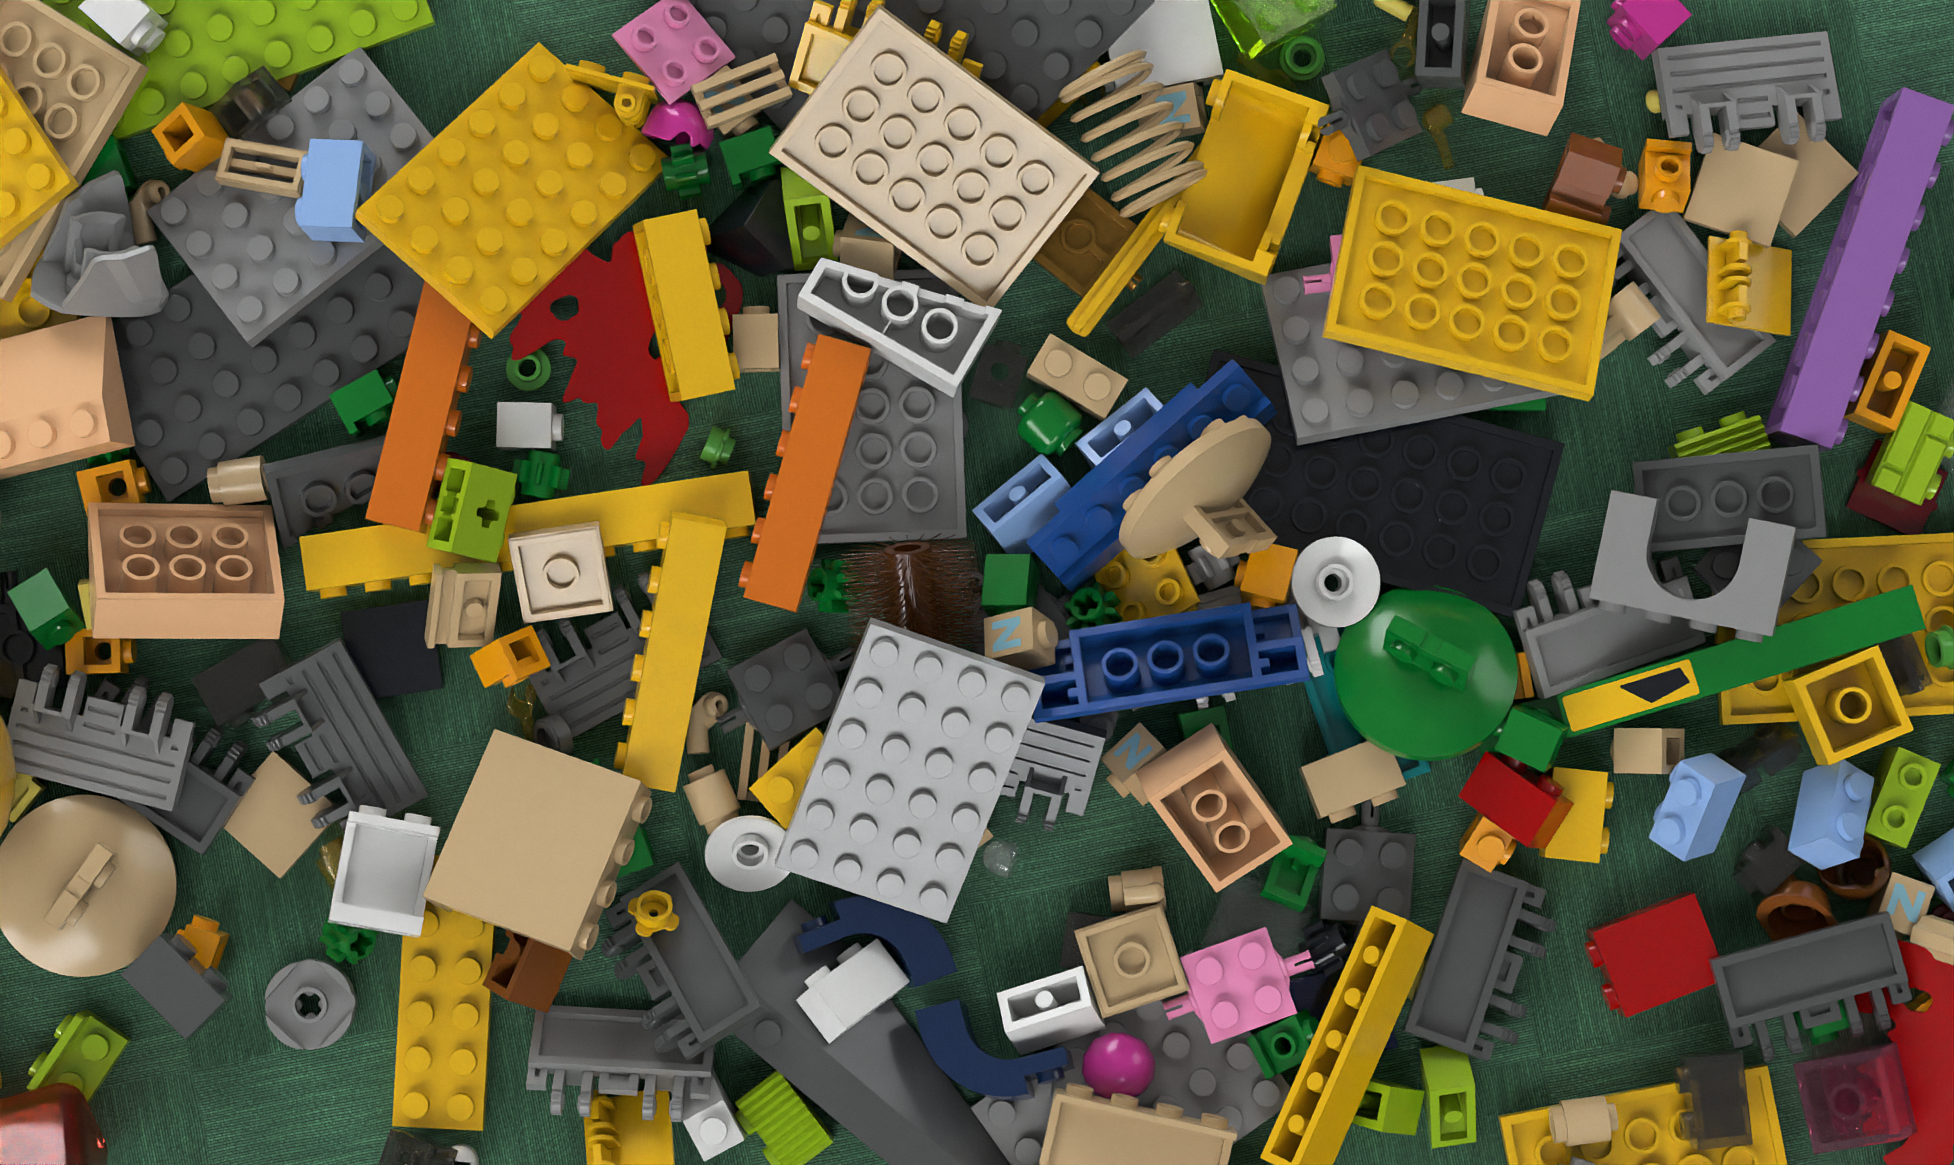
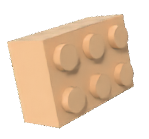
[1135,723,1293,893]

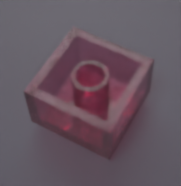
[1793,1042,1917,1154]

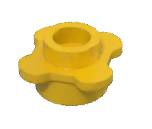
[628,890,679,937]

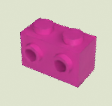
[1606,0,1692,61]

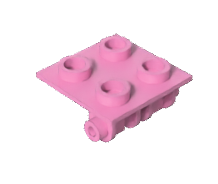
[612,0,736,105]

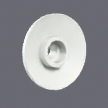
[1291,536,1380,628]
[705,815,790,892]

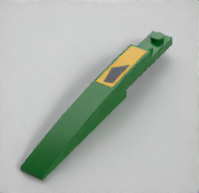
[1478,584,1926,758]

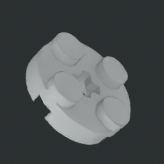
[264,958,358,1050]

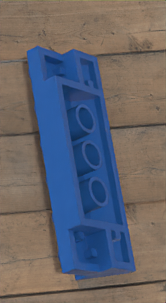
[1026,359,1277,593]
[1029,602,1310,723]

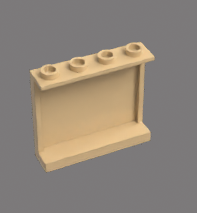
[422,729,652,961]
[1038,1083,1237,1165]

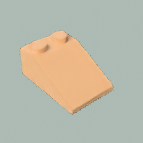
[1461,0,1581,136]

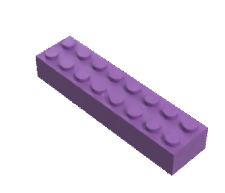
[1765,87,1954,453]

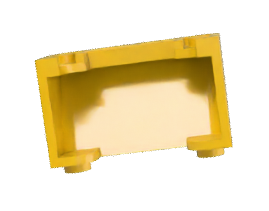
[1158,69,1330,286]

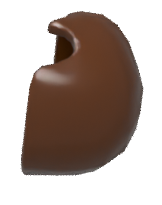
[1815,834,1892,901]

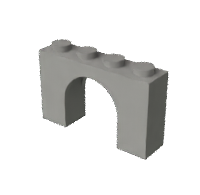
[1589,490,1798,643]

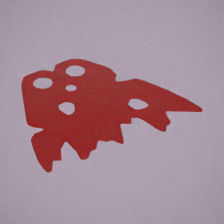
[509,231,743,486]
[1854,939,1954,1165]

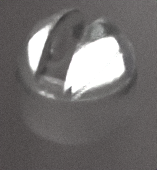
[983,840,1019,879]

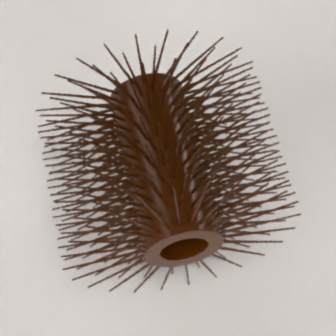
[839,533,984,657]

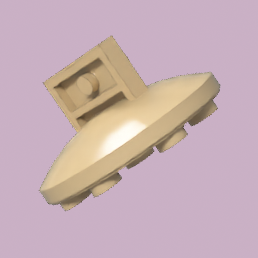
[1119,415,1277,559]
[0,795,177,977]

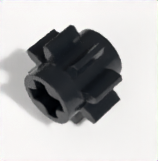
[1298,919,1354,977]

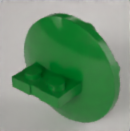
[1334,585,1518,761]

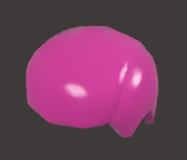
[641,98,714,150]
[1082,1032,1156,1099]

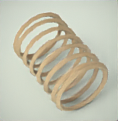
[1058,49,1208,218]

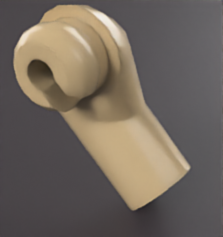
[128,180,170,245]
[686,692,729,755]

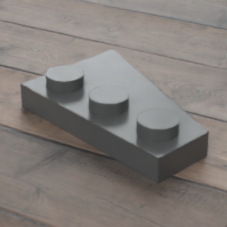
[263,435,386,550]

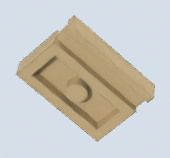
[424,562,502,648]

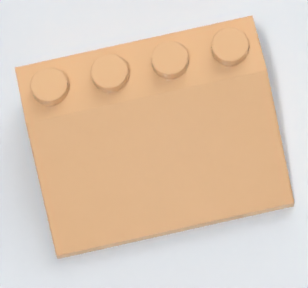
[0,316,135,480]
[87,503,285,639]

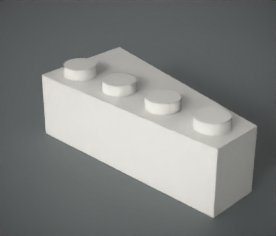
[797,257,1002,398]

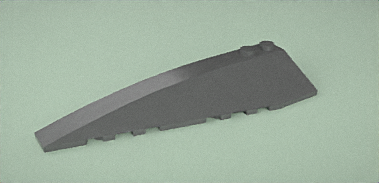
[732,899,1011,1165]

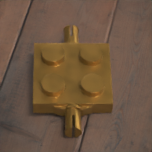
[1032,187,1144,299]

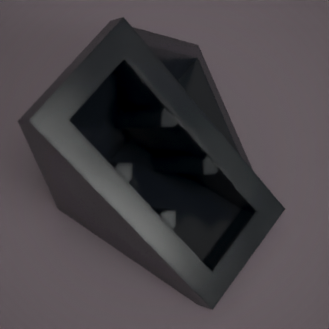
[707,179,794,277]

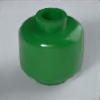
[1017,391,1084,458]

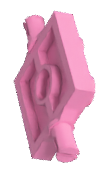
[1162,927,1315,1044]

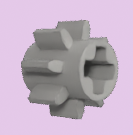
[1185,545,1241,592]

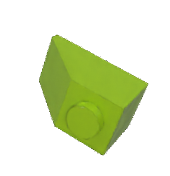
[781,167,839,271]
[1419,1045,1477,1149]
[1352,1077,1425,1136]

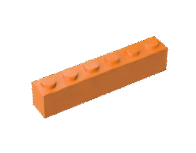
[365,281,483,534]
[738,334,872,613]

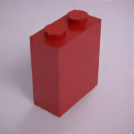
[1584,891,1719,1018]

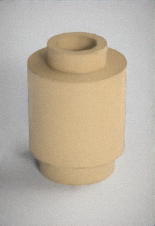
[207,455,270,506]
[683,764,741,835]
[1548,1095,1618,1146]

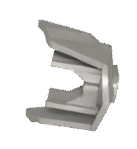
[31,170,169,317]

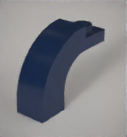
[792,896,958,988]
[915,999,1075,1101]

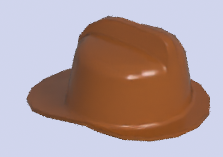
[1756,873,1838,941]

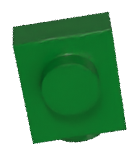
[1259,834,1328,913]

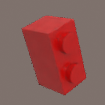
[1458,751,1574,849]

